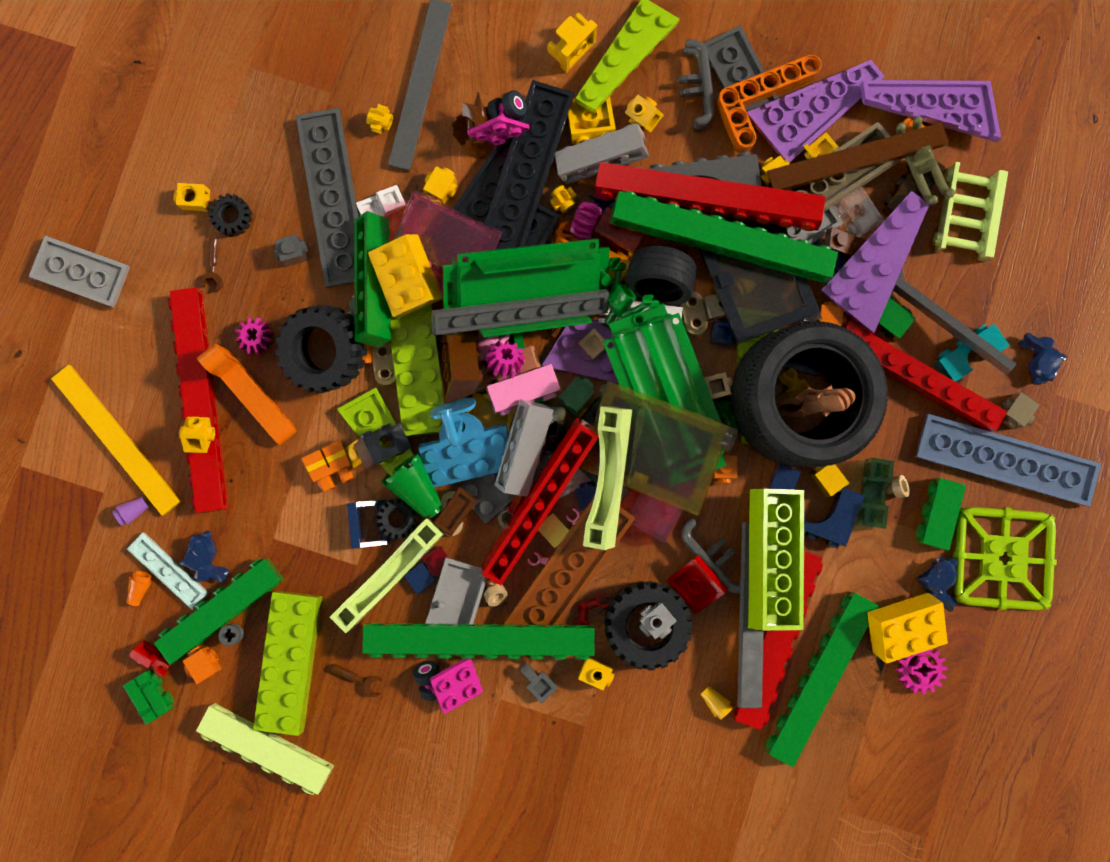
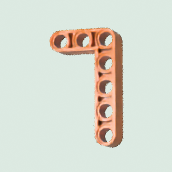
[716,55,822,153]
[197,343,298,446]

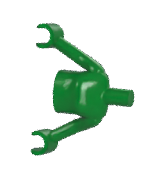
[604,257,660,324]

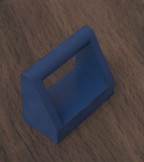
[347,500,390,548]

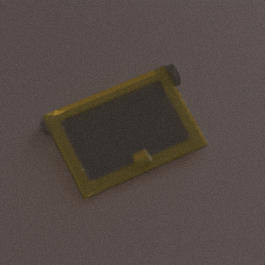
[579,381,738,515]

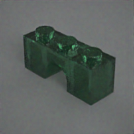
[559,376,595,418]
[857,458,894,529]

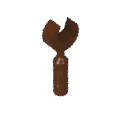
[201,238,223,292]
[331,664,382,697]

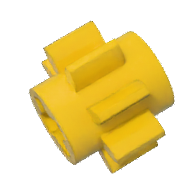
[366,104,393,134]
[549,185,577,213]

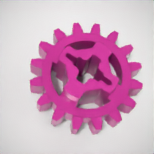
[895,649,948,694]

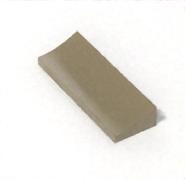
[788,122,904,231]

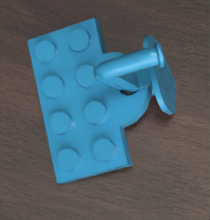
[418,398,509,488]

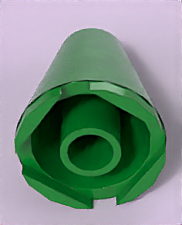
[381,454,442,518]

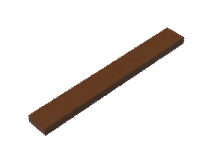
[767,122,949,190]

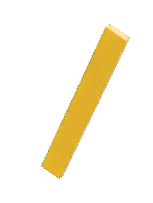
[51,365,182,516]

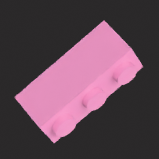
[486,364,561,416]

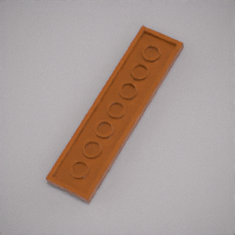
[503,495,635,664]

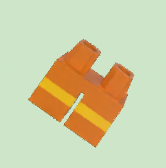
[301,440,354,492]

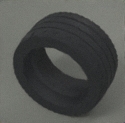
[626,246,696,306]

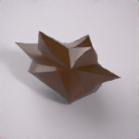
[452,92,490,160]

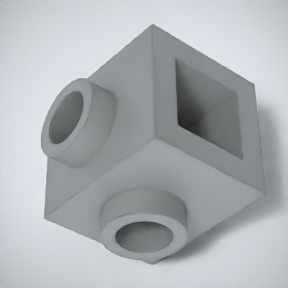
[639,602,677,639]

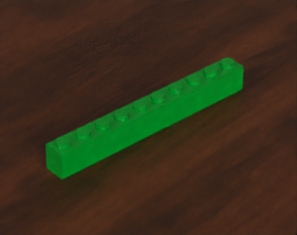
[609,191,838,283]
[363,623,595,660]

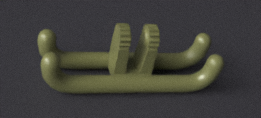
[896,116,955,205]

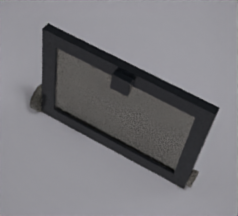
[698,216,822,345]

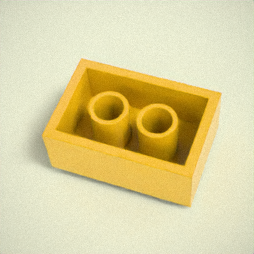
[368,234,443,317]
[867,593,948,664]

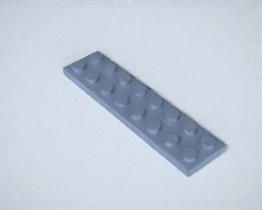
[914,414,1101,507]

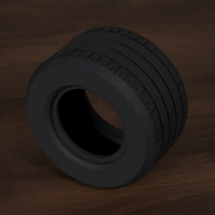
[731,321,888,467]

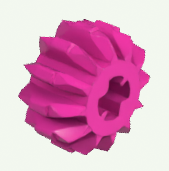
[570,201,602,240]
[235,317,273,355]
[485,339,525,380]

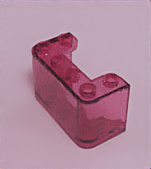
[392,191,503,272]

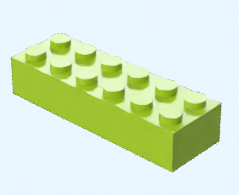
[390,303,444,438]
[748,489,804,631]
[253,591,322,736]

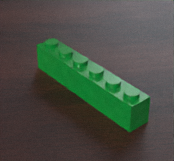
[354,211,392,348]
[154,558,285,665]

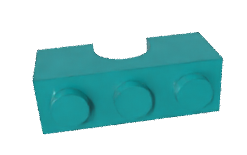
[933,323,1010,382]

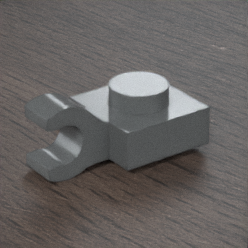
[520,663,558,704]

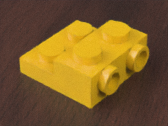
[568,97,616,146]

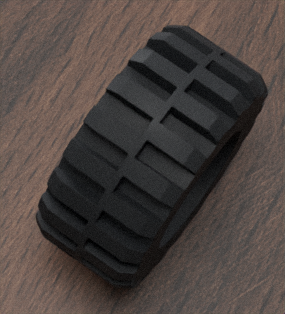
[275,305,367,393]
[604,581,693,671]

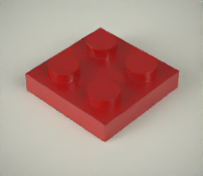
[667,555,728,614]

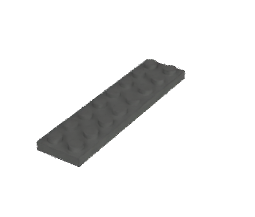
[296,108,359,288]

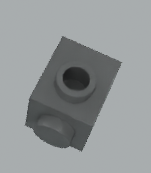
[274,234,308,267]

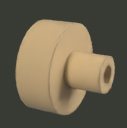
[886,475,909,499]
[484,582,508,606]

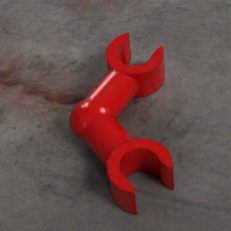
[576,592,610,625]

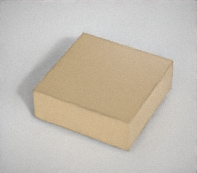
[578,328,610,360]

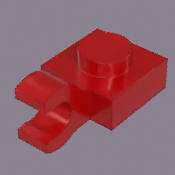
[129,640,171,678]

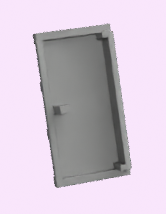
[425,557,487,657]

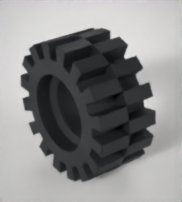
[208,193,252,237]
[375,498,418,539]

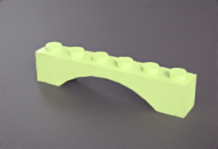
[583,406,632,550]
[330,518,444,633]

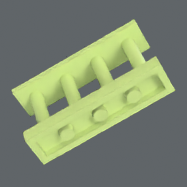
[933,162,1008,262]

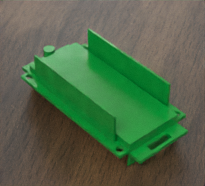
[443,239,612,337]
[602,303,731,487]

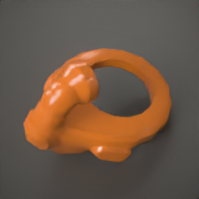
[555,221,580,243]

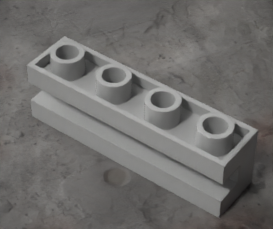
[555,123,649,185]
[494,399,553,497]

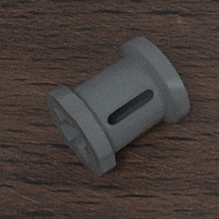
[219,623,245,646]

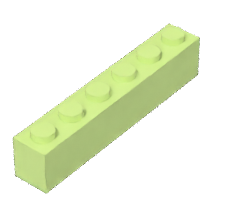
[196,703,335,795]

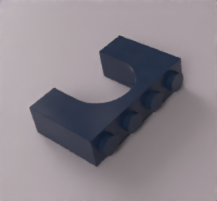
[767,464,864,549]

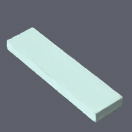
[127,533,209,610]

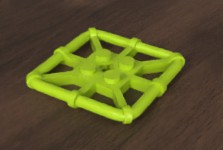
[953,507,1057,611]

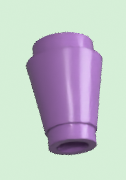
[112,496,149,526]

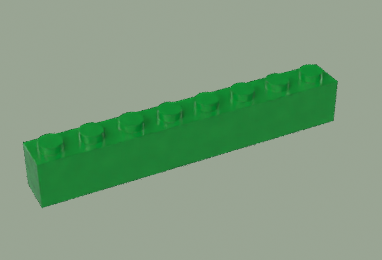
[765,591,879,768]

